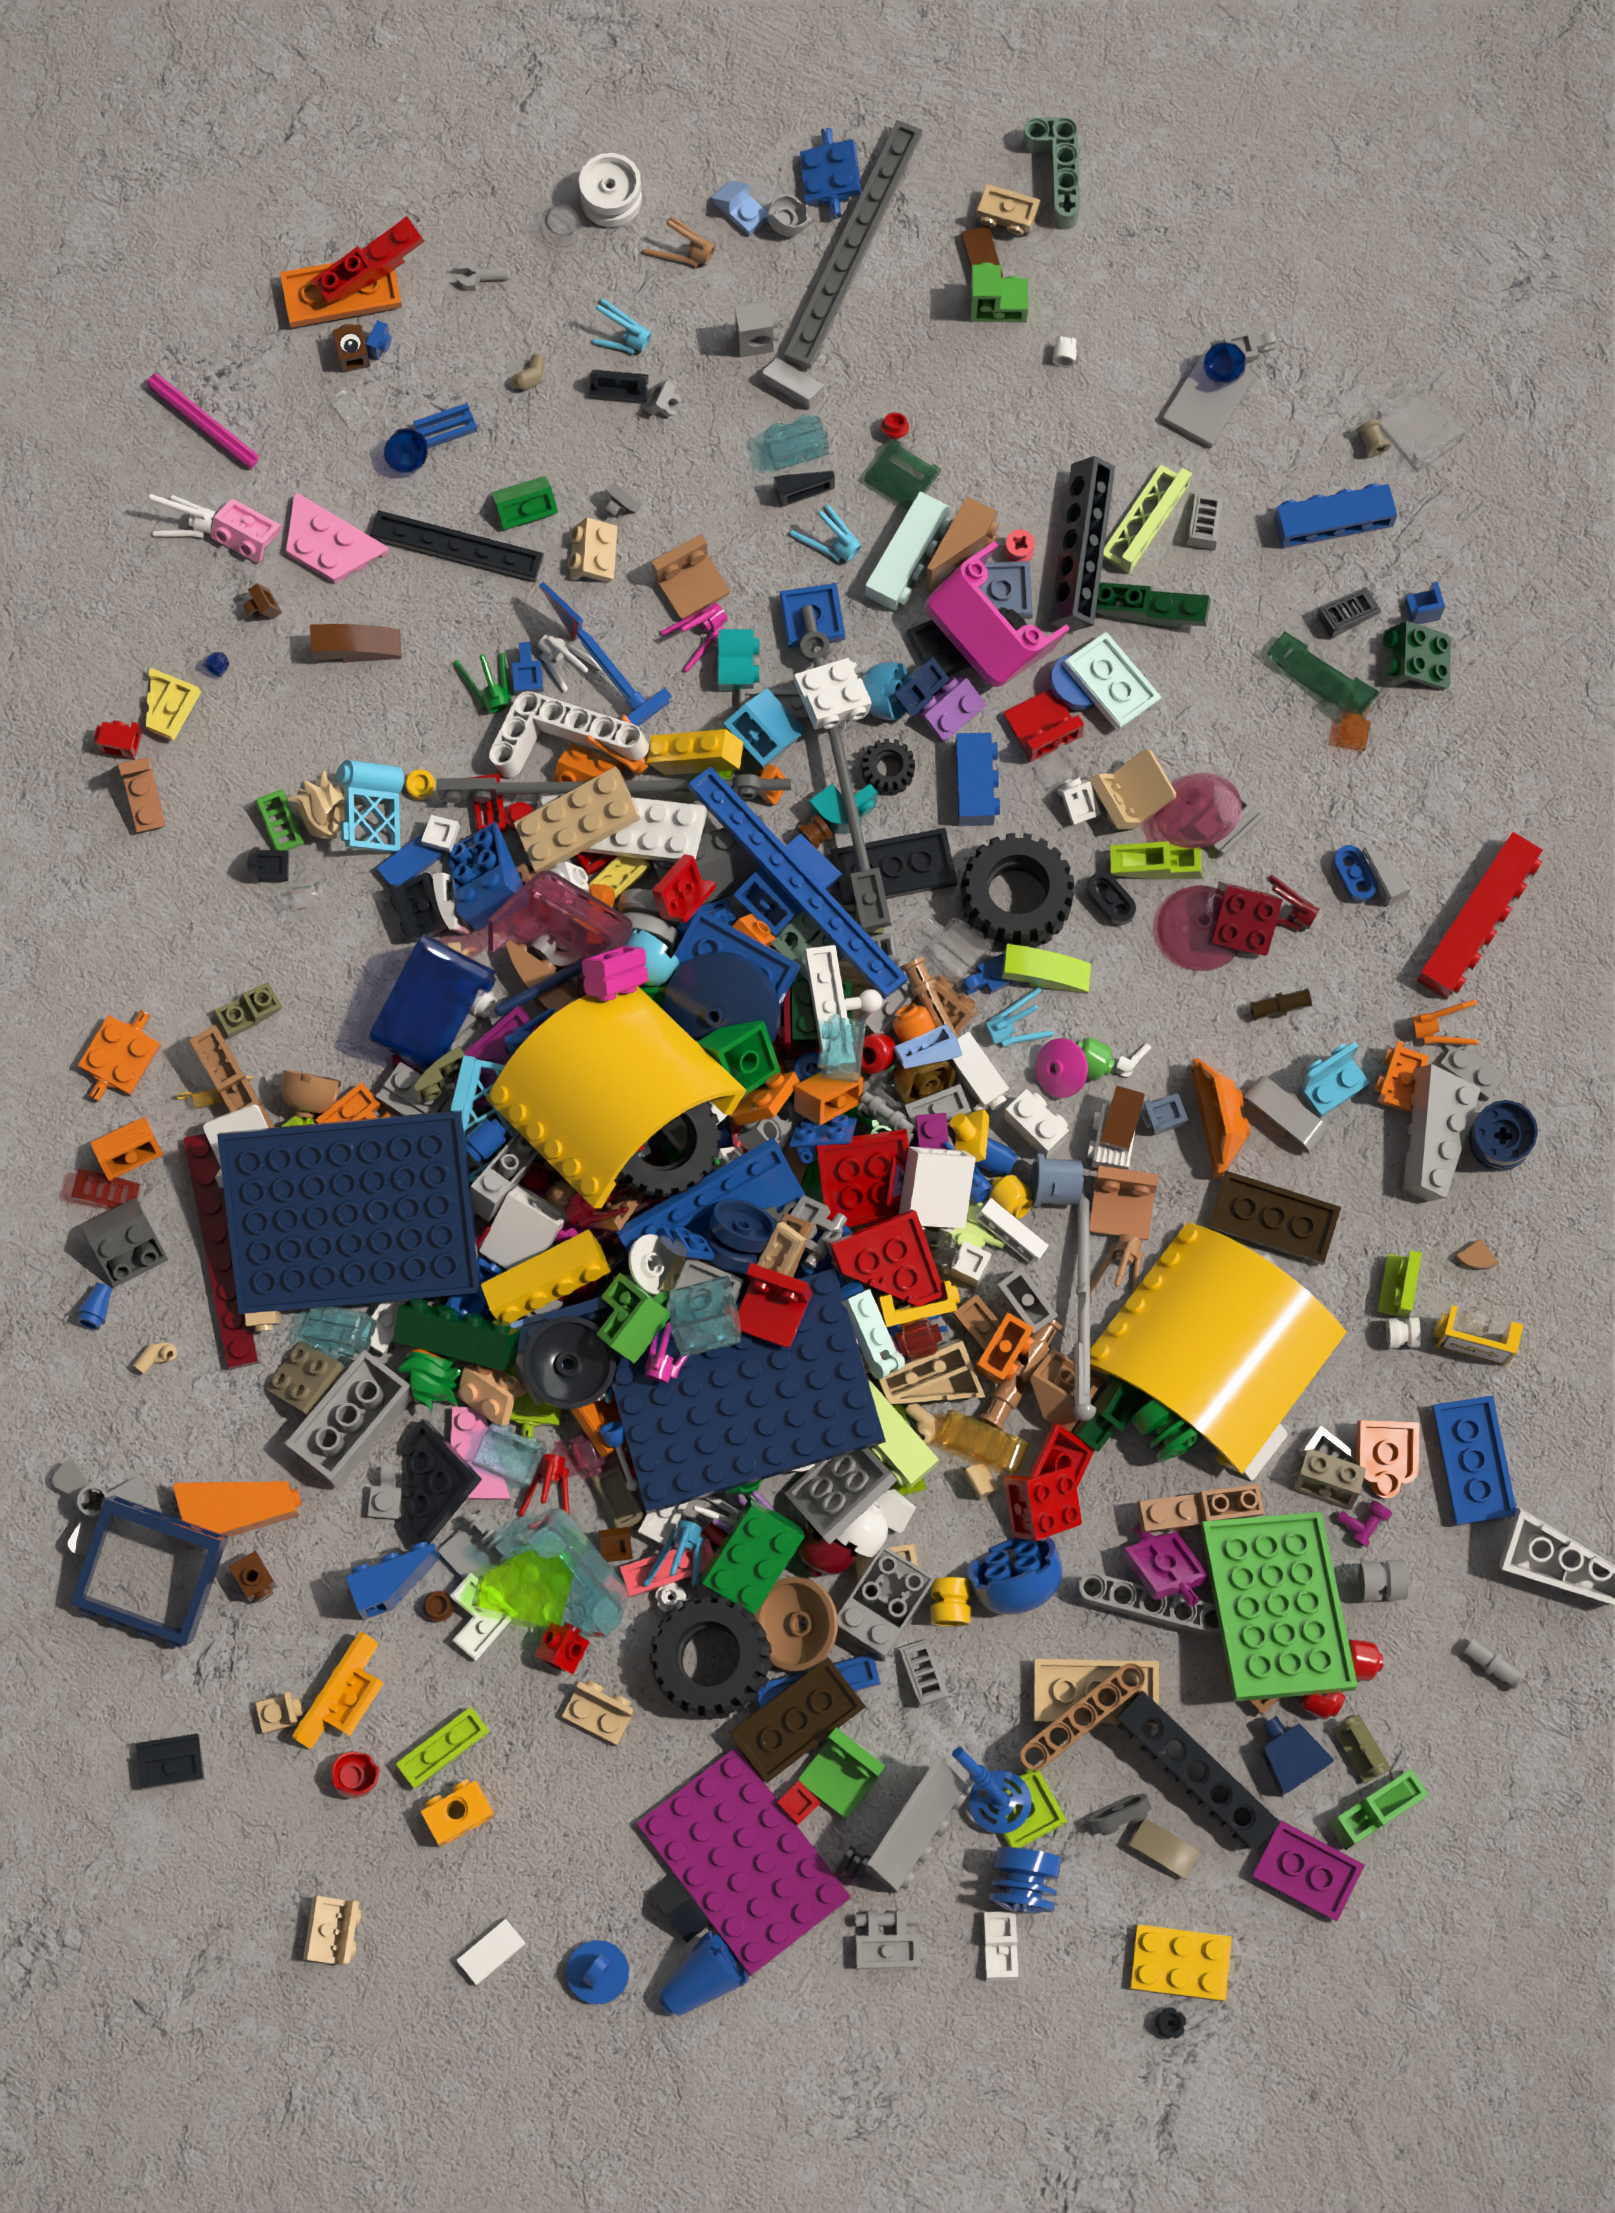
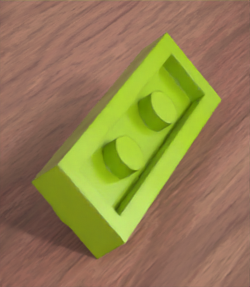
[396,1706,490,1790]

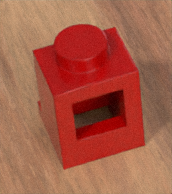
[94,721,142,760]

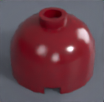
[797,1520,858,1577]

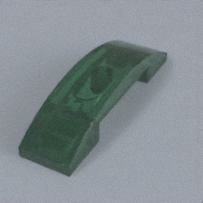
[1267,631,1379,716]

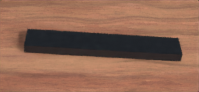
[370,510,544,582]

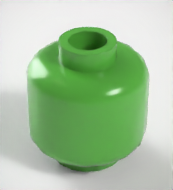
[1075,1037,1115,1081]

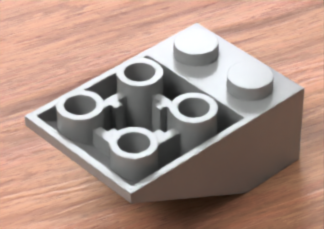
[837,1545,936,1662]

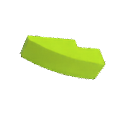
[1110,841,1203,879]
[1001,944,1091,993]

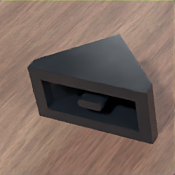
[649,1873,712,1943]

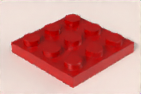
[816,1129,909,1227]

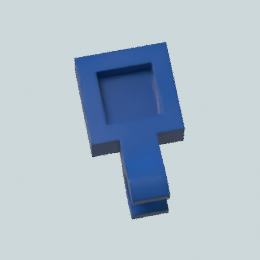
[512,642,544,694]
[962,953,1016,995]

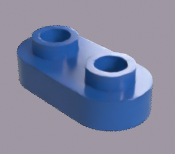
[1333,845,1377,902]

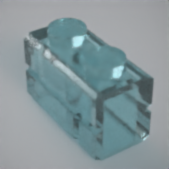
[764,414,829,471]
[302,1306,377,1358]

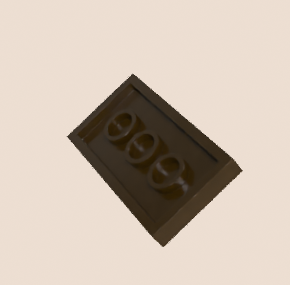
[1208,1171,1341,1265]
[729,1656,866,1783]

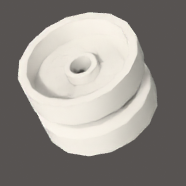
[579,153,642,228]

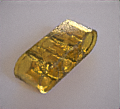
[936,1410,1030,1474]

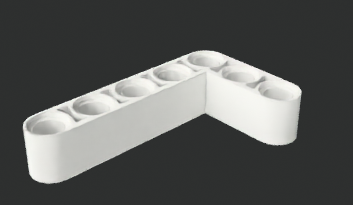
[489,691,649,778]

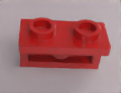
[652,854,716,923]

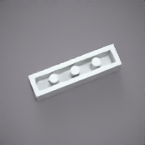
[974,1198,1049,1265]

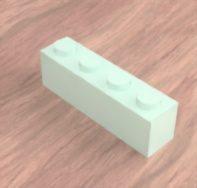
[865,492,952,612]

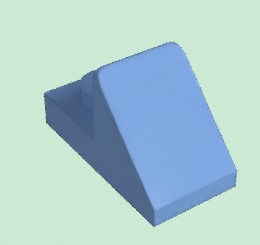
[710,180,768,237]

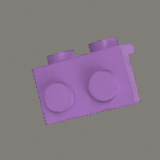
[915,676,987,742]

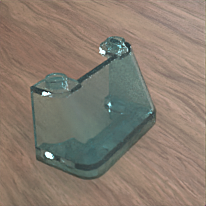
[510,1508,629,1637]

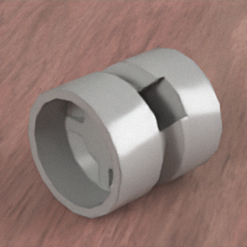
[1358,1559,1408,1602]

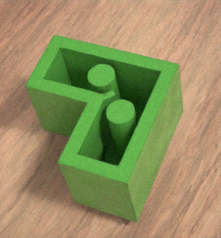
[970,262,1028,322]
[597,1273,672,1363]

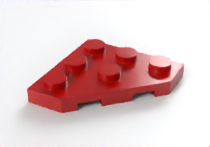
[829,1209,946,1307]

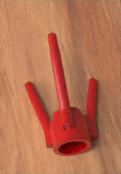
[519,1454,570,1531]

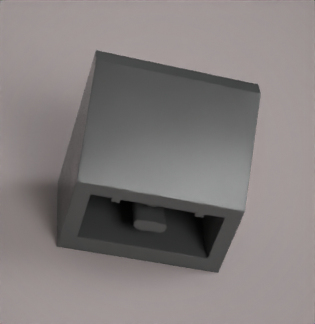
[81,1198,168,1288]

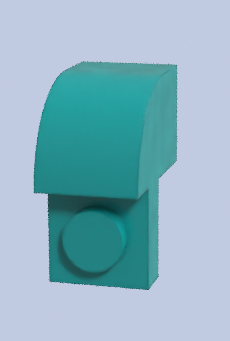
[809,783,877,834]

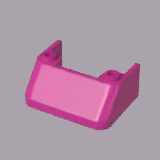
[925,541,1070,687]

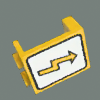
[1433,1305,1524,1366]

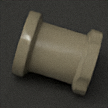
[1356,419,1391,457]

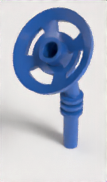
[952,1747,1031,1834]

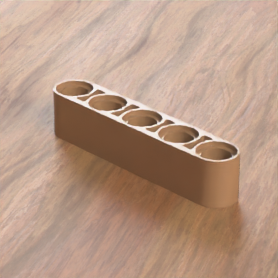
[1019,1663,1146,1773]

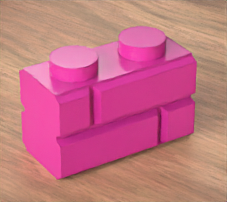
[582,946,648,1001]

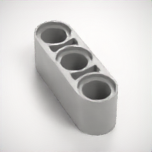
[1243,1076,1328,1153]

